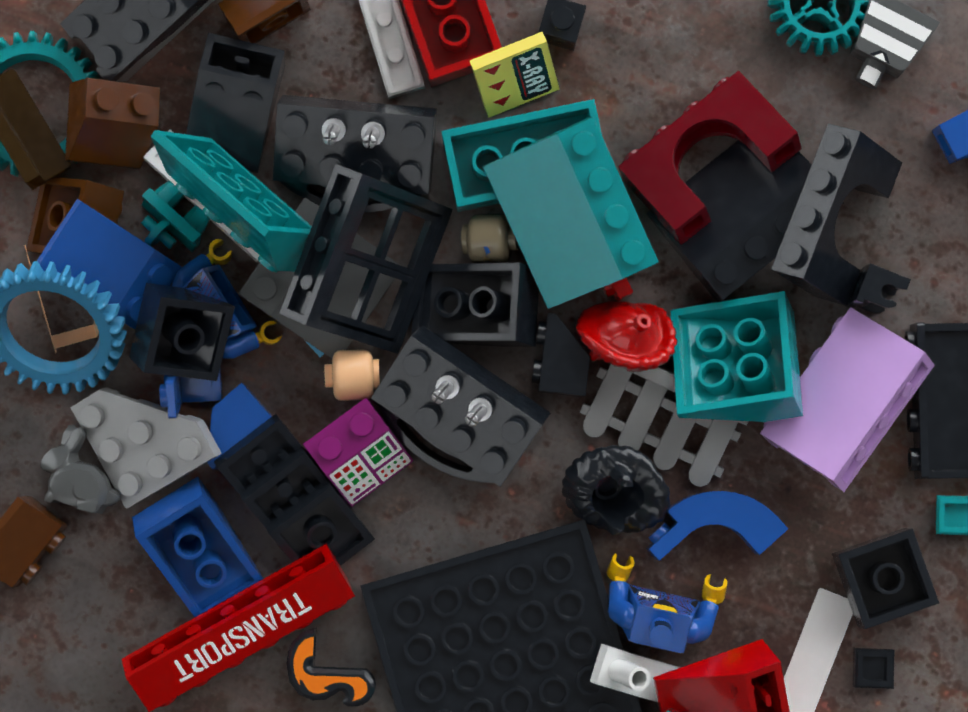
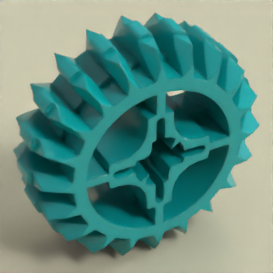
[767,0,869,57]

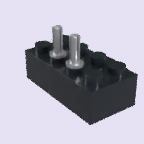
[273,95,437,213]
[371,325,551,487]

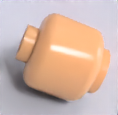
[324,349,380,401]

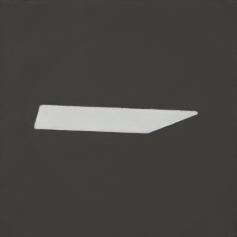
[784,588,853,712]

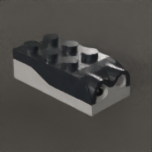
[60,0,214,82]

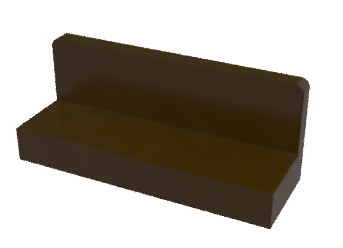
[0,69,71,190]

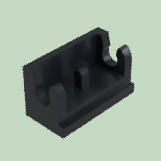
[846,263,911,313]

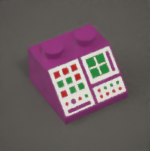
[303,398,413,507]

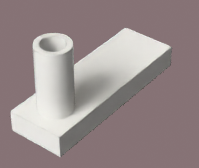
[590,644,681,702]

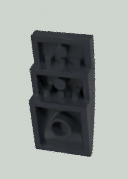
[214,414,375,566]

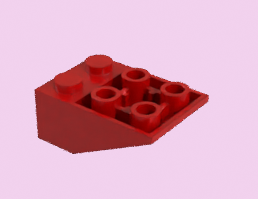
[653,639,790,712]

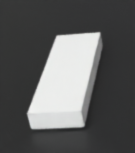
[358,0,425,99]

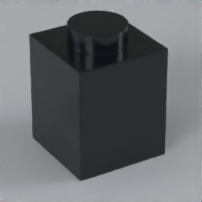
[538,0,586,51]

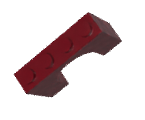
[618,70,802,245]

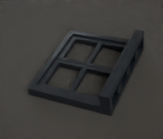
[279,164,453,354]

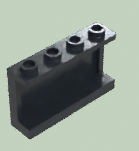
[904,322,968,479]

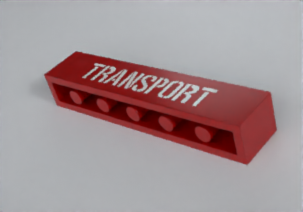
[121,543,355,712]

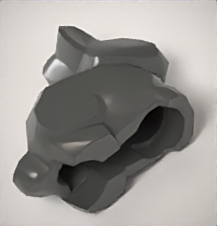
[40,425,120,514]

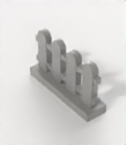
[580,364,749,487]

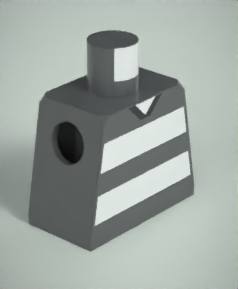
[850,0,940,89]

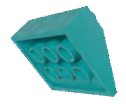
[483,117,659,309]
[151,130,312,273]

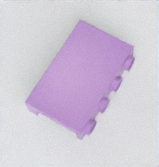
[760,307,935,492]

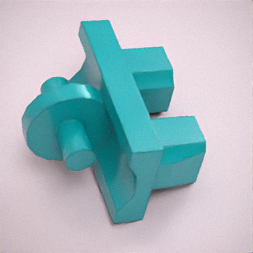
[141,181,210,252]

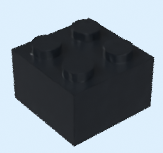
[832,528,939,629]

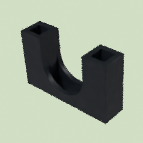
[771,123,902,306]

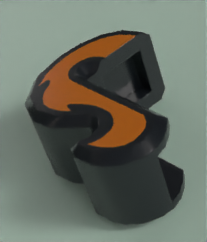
[286,627,376,706]

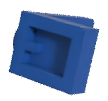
[159,368,223,419]

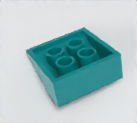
[670,291,803,422]

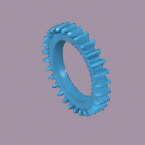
[0,261,127,395]

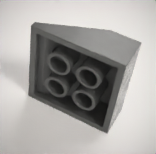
[238,198,399,359]

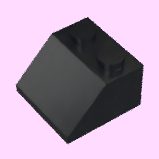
[129,283,235,381]

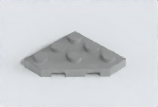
[70,387,222,509]

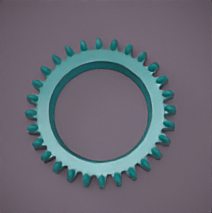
[0,31,101,177]

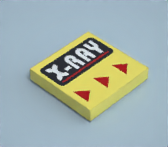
[470,32,560,118]

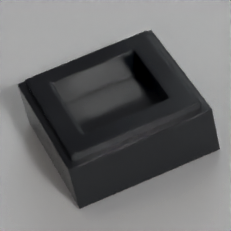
[853,648,895,689]

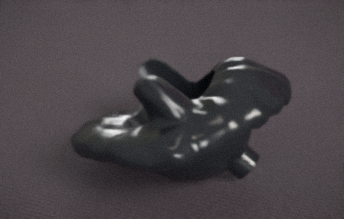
[562,445,670,536]

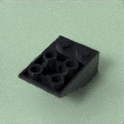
[186,33,285,173]

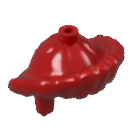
[576,301,677,372]

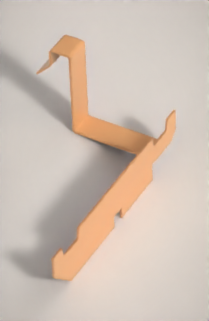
[24,245,99,354]

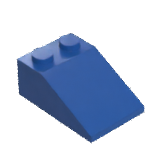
[37,199,182,329]
[132,476,264,617]

